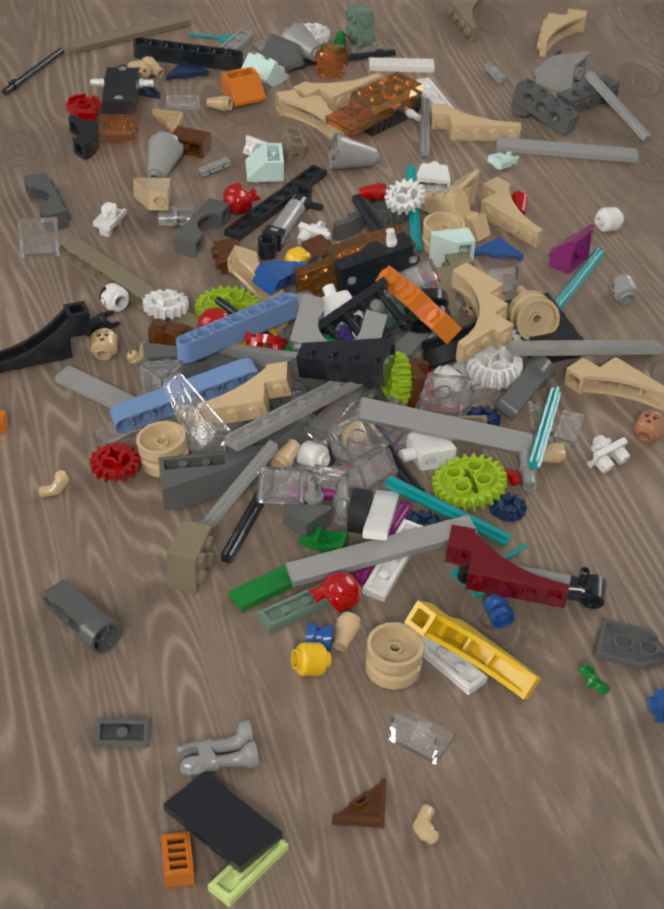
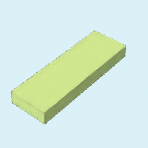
[208,839,288,907]

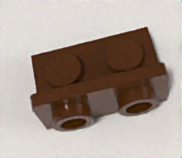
[404,360,429,408]

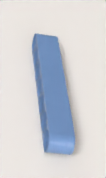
[176,292,298,363]
[109,358,259,433]

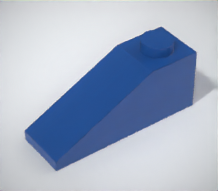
[252,260,309,296]

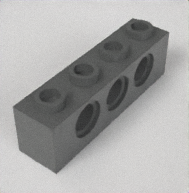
[557,75,620,113]
[512,78,580,136]

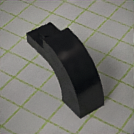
[68,114,99,160]

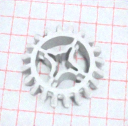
[466,345,524,390]

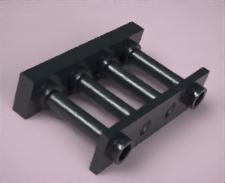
[318,276,415,341]

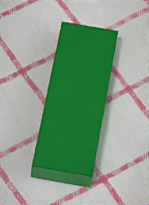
[228,565,294,613]

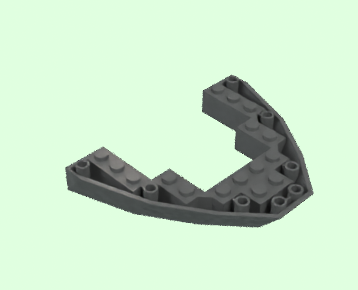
[142,342,333,510]

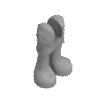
[176,720,260,776]

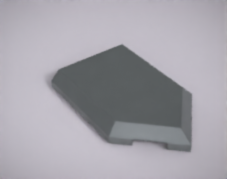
[260,34,305,73]
[594,618,664,669]

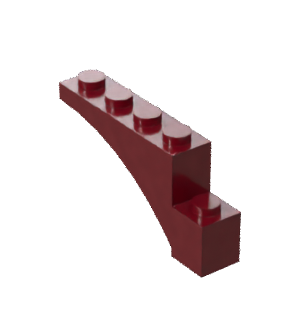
[445,524,570,608]

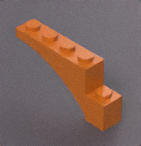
[375,266,462,344]

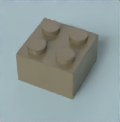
[166,520,215,594]

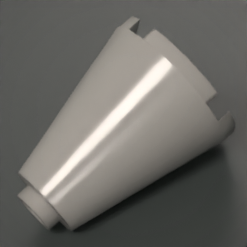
[282,23,323,61]
[147,131,184,178]
[328,133,379,170]

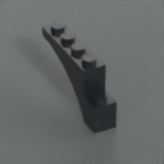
[0,301,91,373]

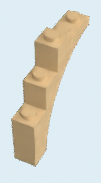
[451,262,514,363]

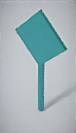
[189,32,234,43]

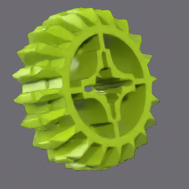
[380,350,413,406]

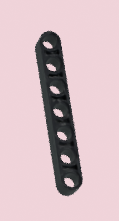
[133,37,243,71]

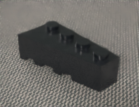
[296,337,396,387]

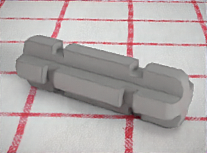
[484,62,507,84]
[198,157,230,177]

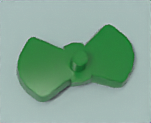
[578,663,611,695]

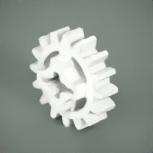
[303,23,330,45]
[384,178,426,215]
[143,289,189,320]

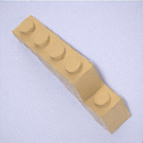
[537,8,587,57]
[293,73,382,112]
[276,90,345,140]
[430,104,521,141]
[480,176,543,248]
[421,190,491,242]
[227,245,289,335]
[564,357,664,412]
[176,361,293,430]

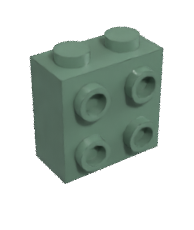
[345,3,375,45]

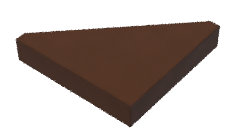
[332,779,386,828]

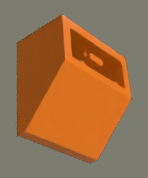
[221,67,266,107]

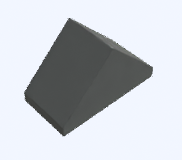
[284,503,332,537]

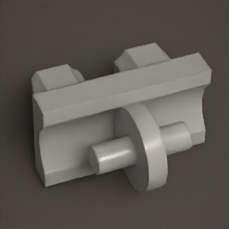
[158,206,193,227]

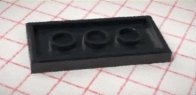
[163,772,283,874]

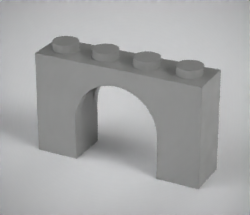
[290,293,387,352]

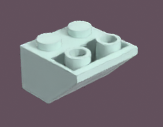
[241,53,289,88]
[246,143,284,183]
[428,228,476,268]

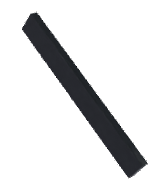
[224,164,327,242]

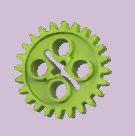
[195,285,260,318]
[432,453,507,512]

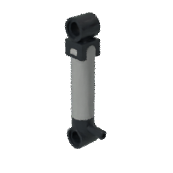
[258,185,323,261]
[457,565,607,609]

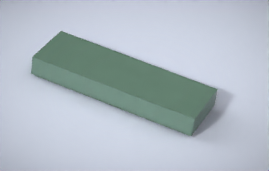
[257,583,332,633]

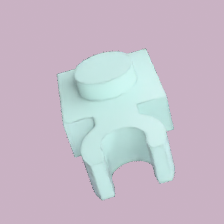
[487,152,519,170]

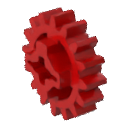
[89,441,140,483]

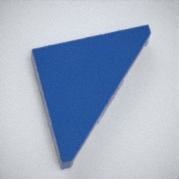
[474,237,524,261]

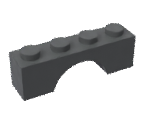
[24,172,70,232]
[173,198,230,258]

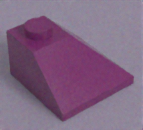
[549,224,594,275]

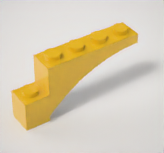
[404,600,541,700]

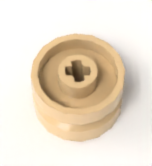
[422,212,465,254]
[507,290,560,341]
[136,421,190,478]
[365,622,424,690]

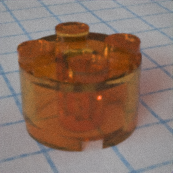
[315,43,348,79]

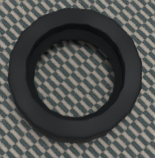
[422,340,459,369]
[347,488,373,534]

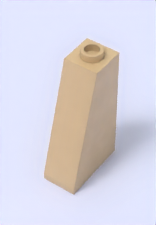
[133,178,171,210]

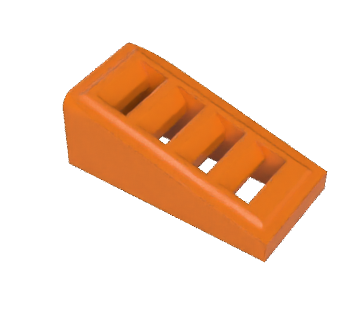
[161,831,195,888]

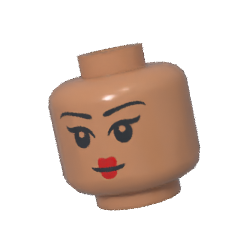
[634,410,664,443]

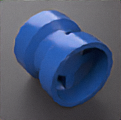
[483,595,515,628]
[305,622,334,651]

